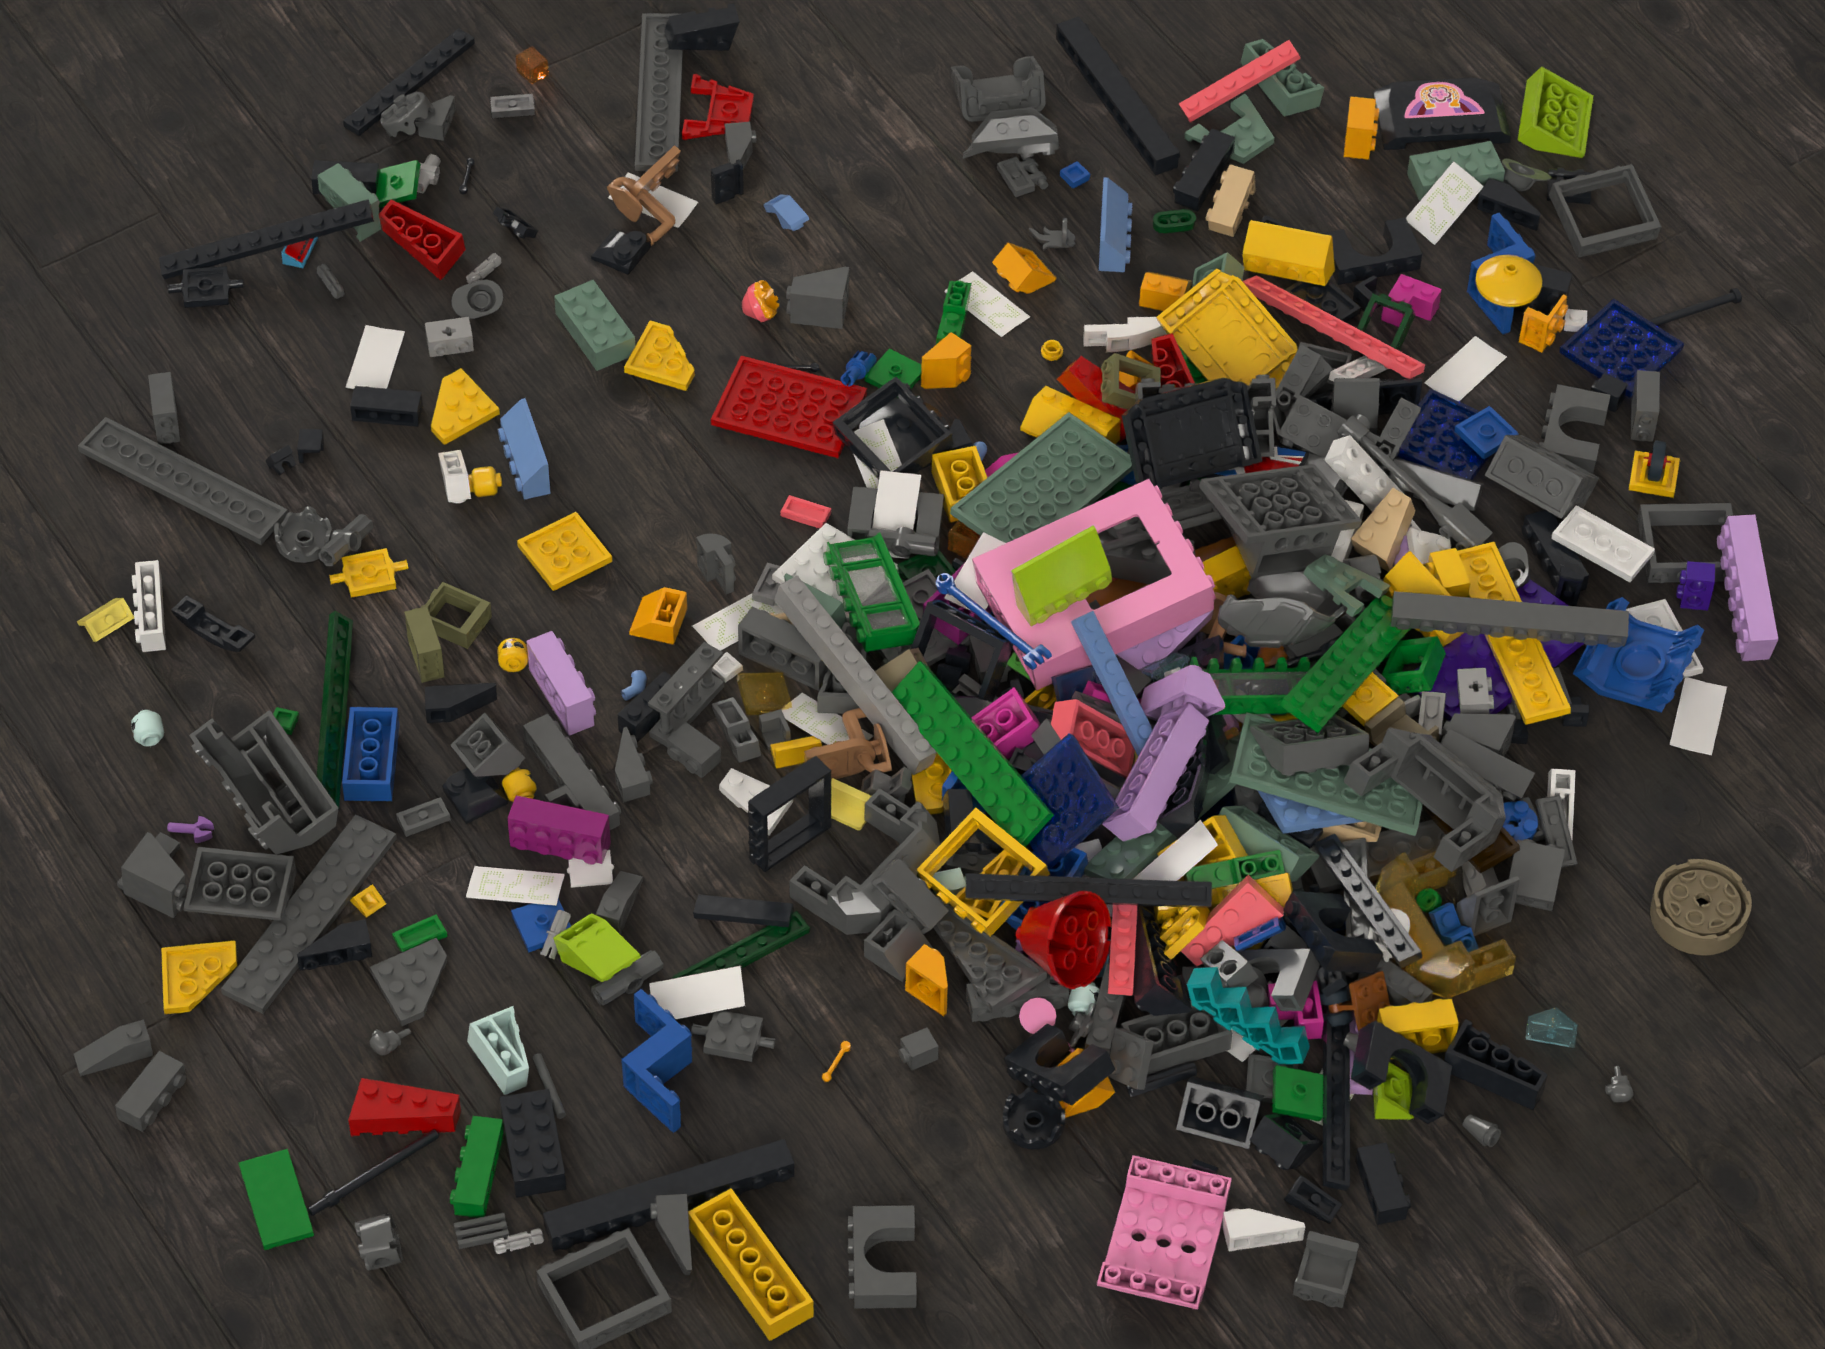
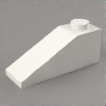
[438,450,471,503]
[1547,769,1576,840]
[1222,1208,1305,1251]

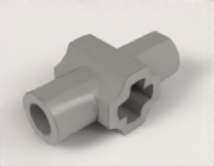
[417,154,441,193]

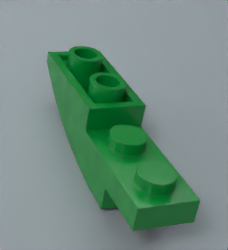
[936,281,972,344]
[1184,850,1285,889]

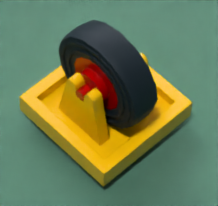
[1629,441,1680,498]

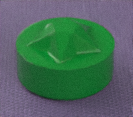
[1416,888,1442,914]

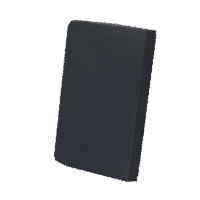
[1554,565,1584,607]

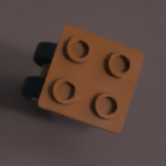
[1319,971,1390,1031]

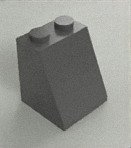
[786,267,849,329]
[1441,713,1516,757]
[121,832,187,918]

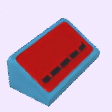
[281,237,318,268]

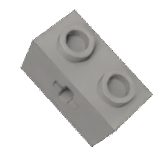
[425,317,474,357]
[1457,668,1494,714]

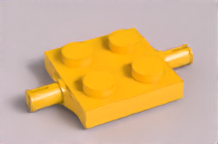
[329,548,408,598]

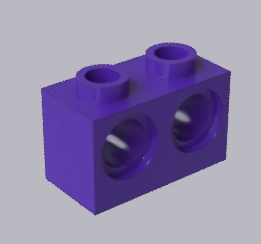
[1676,561,1715,611]

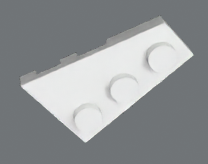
[719,768,793,836]

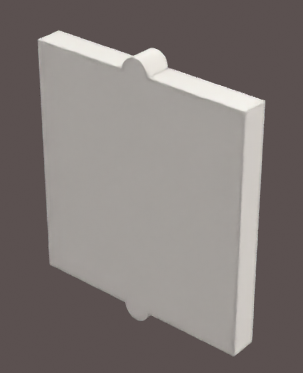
[567,850,614,888]

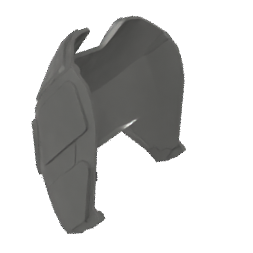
[1219,571,1347,648]

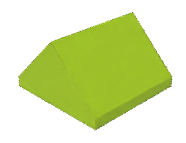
[1373,1062,1414,1120]

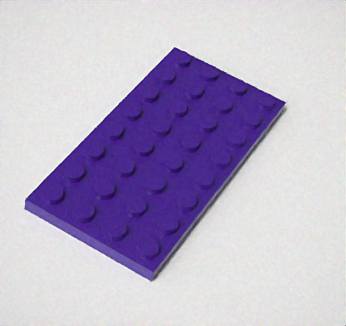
[1407,580,1584,721]

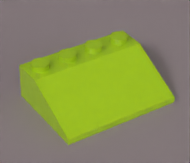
[1518,66,1593,158]
[1011,525,1112,626]

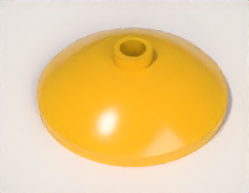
[1475,255,1542,307]

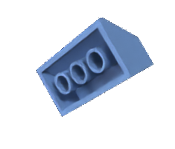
[1099,177,1132,272]
[498,398,550,500]

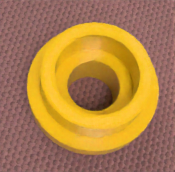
[1041,340,1063,361]

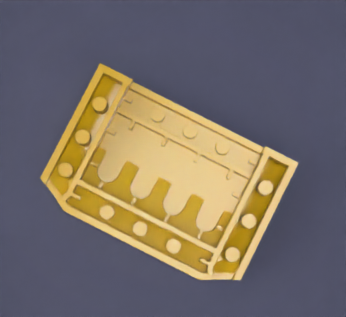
[1156,268,1298,390]

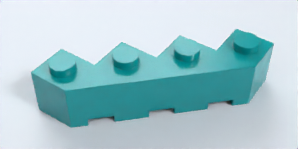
[1187,967,1310,1065]

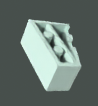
[467,1006,529,1095]

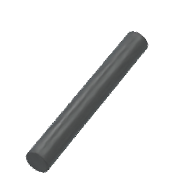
[533,1054,566,1119]

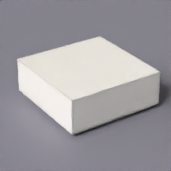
[712,652,743,683]

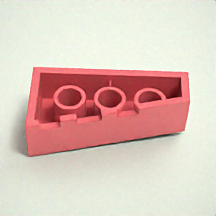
[1181,875,1284,966]

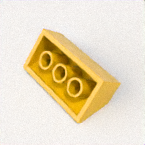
[1243,220,1335,286]
[1020,386,1121,444]
[1383,551,1464,647]

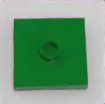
[376,160,421,208]
[865,348,922,398]
[1272,1065,1323,1122]

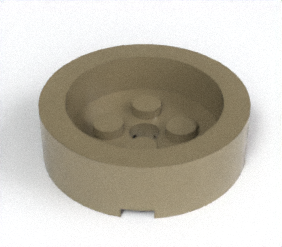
[1650,859,1752,955]

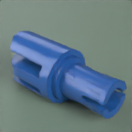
[841,350,877,387]

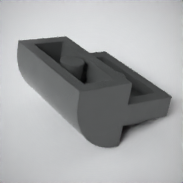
[696,534,736,595]

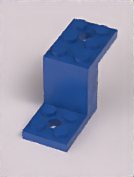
[1467,213,1535,335]
[622,989,692,1133]

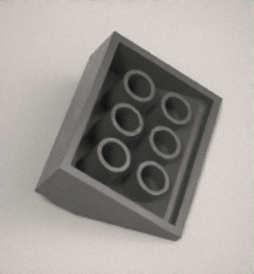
[1250,714,1369,776]
[183,847,297,921]

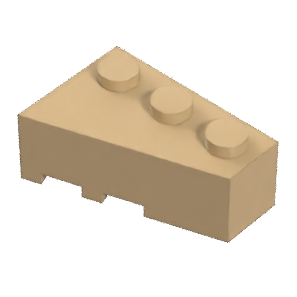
[1206,165,1256,237]
[1351,488,1415,572]

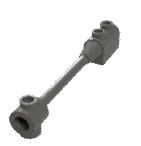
[1338,414,1493,551]

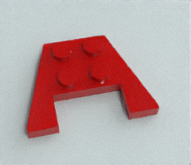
[682,74,754,139]

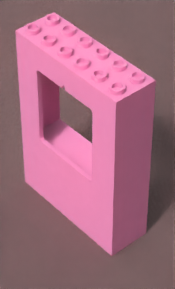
[972,479,1216,691]

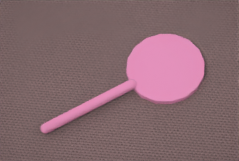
[1019,998,1075,1053]

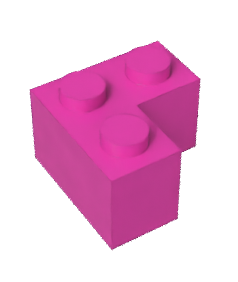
[1381,274,1442,327]
[1267,981,1324,1039]

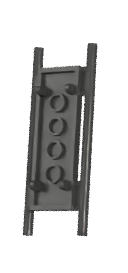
[1101,478,1222,552]

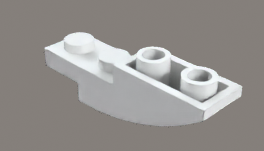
[1083,317,1168,352]

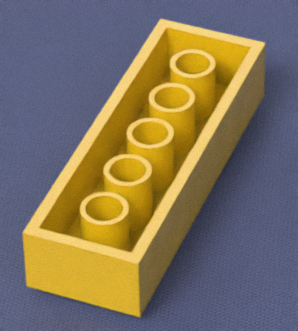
[688,1189,814,1341]

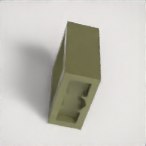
[1101,353,1161,410]
[420,582,492,649]
[404,606,444,683]

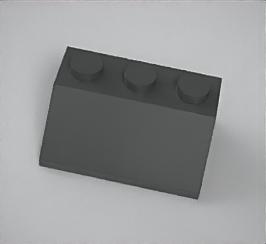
[451,713,525,777]

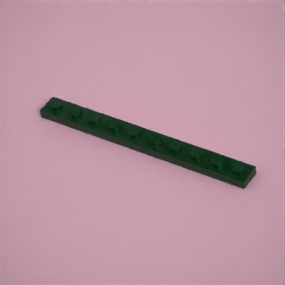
[317,611,353,809]

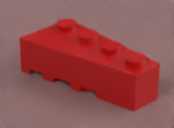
[379,200,466,280]
[1152,333,1195,388]
[1057,356,1135,443]
[349,1078,461,1136]

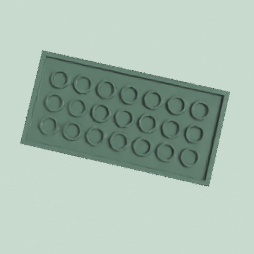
[950,412,1133,543]
[1229,712,1423,836]

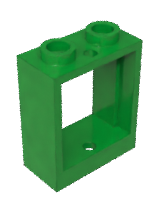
[1382,636,1446,695]

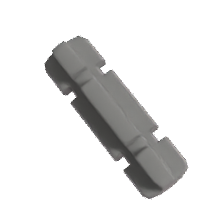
[466,253,501,284]
[493,1228,544,1254]

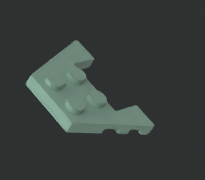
[1185,94,1274,164]
[1303,554,1391,617]

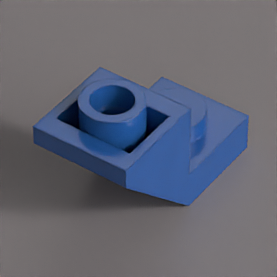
[1429,902,1479,959]

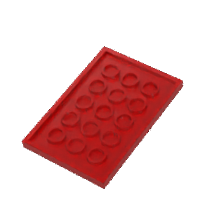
[711,356,867,458]

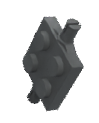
[691,1010,776,1062]

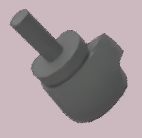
[369,1028,411,1056]
[1605,1066,1633,1103]

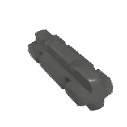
[316,264,345,299]

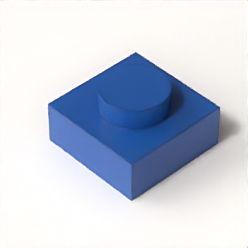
[1060,161,1090,189]

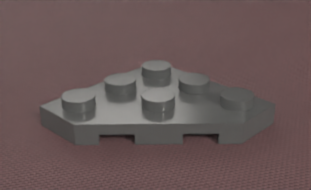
[370,938,447,1026]

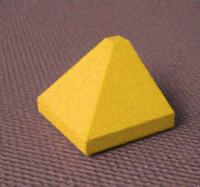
[350,884,386,918]

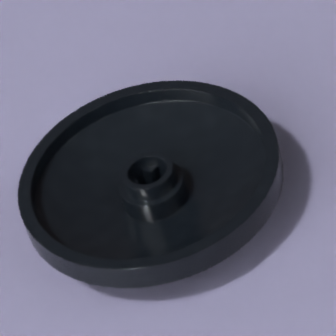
[859,398,947,469]

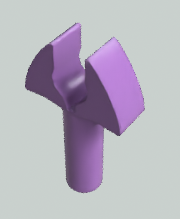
[167,816,214,843]

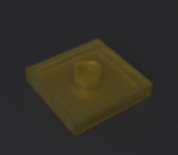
[736,672,792,715]

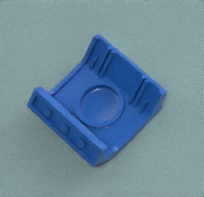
[1573,597,1704,713]

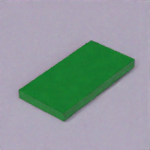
[238,1149,314,1250]

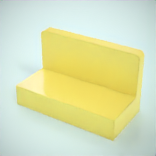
[77,598,134,642]
[831,778,871,831]

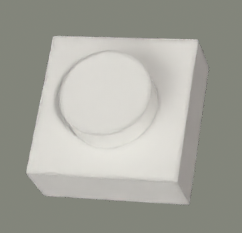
[1564,309,1587,333]

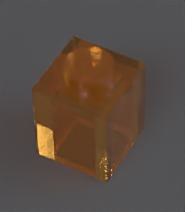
[516,46,549,84]

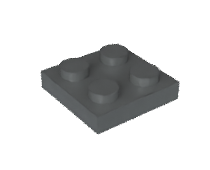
[1108,1028,1154,1090]

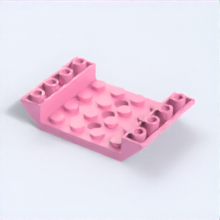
[1097,1155,1232,1310]

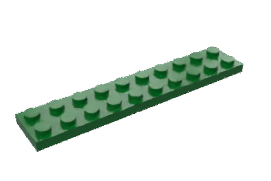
[1280,595,1412,733]
[891,661,1054,847]

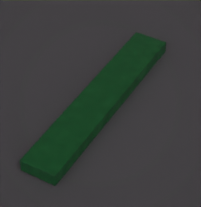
[672,911,810,979]

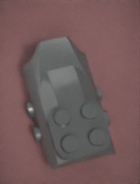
[963,107,1059,159]

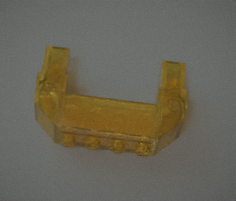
[1375,851,1516,998]

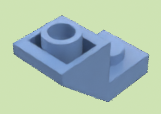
[763,194,809,231]

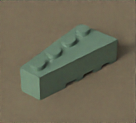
[1241,39,1324,117]

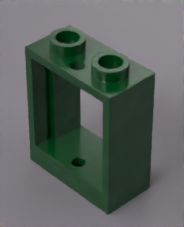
[1357,293,1416,351]

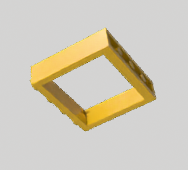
[916,808,1050,937]

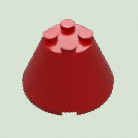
[1016,891,1112,989]

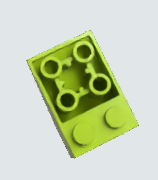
[553,913,641,982]

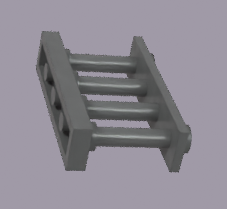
[648,642,724,747]

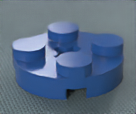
[1503,801,1538,842]

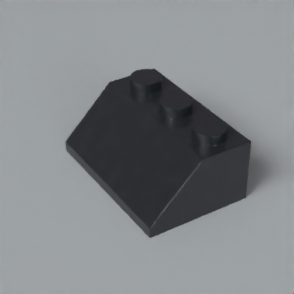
[1176,1076,1264,1149]

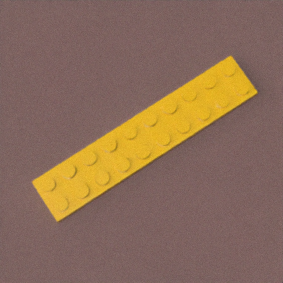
[1458,542,1571,725]

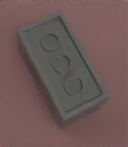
[1485,435,1599,519]

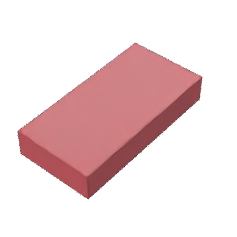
[781,495,831,529]

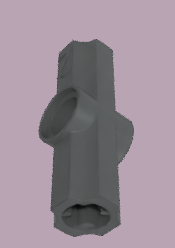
[318,514,374,566]
[868,527,940,557]
[591,950,663,1006]

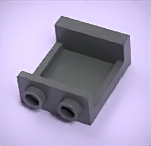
[1509,839,1565,911]
[1293,1231,1359,1308]

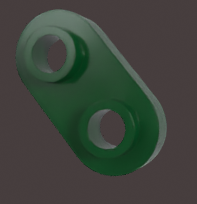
[1153,209,1196,233]

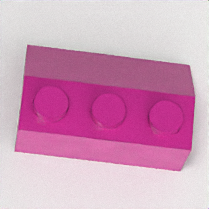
[972,687,1041,760]

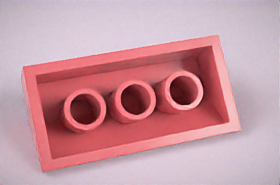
[1051,699,1135,779]

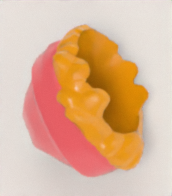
[742,280,780,322]

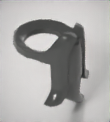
[1028,218,1075,251]

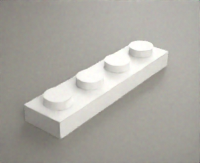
[1329,355,1388,382]

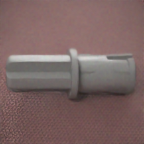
[540,910,571,959]

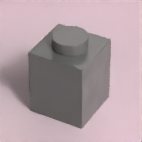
[898,1028,938,1071]

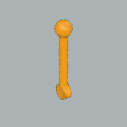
[822,1041,851,1082]

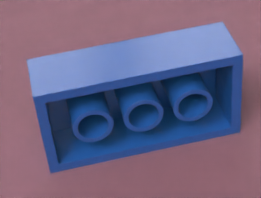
[342,707,400,801]

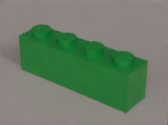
[450,1116,504,1218]

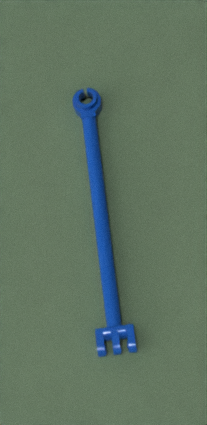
[936,573,1052,670]

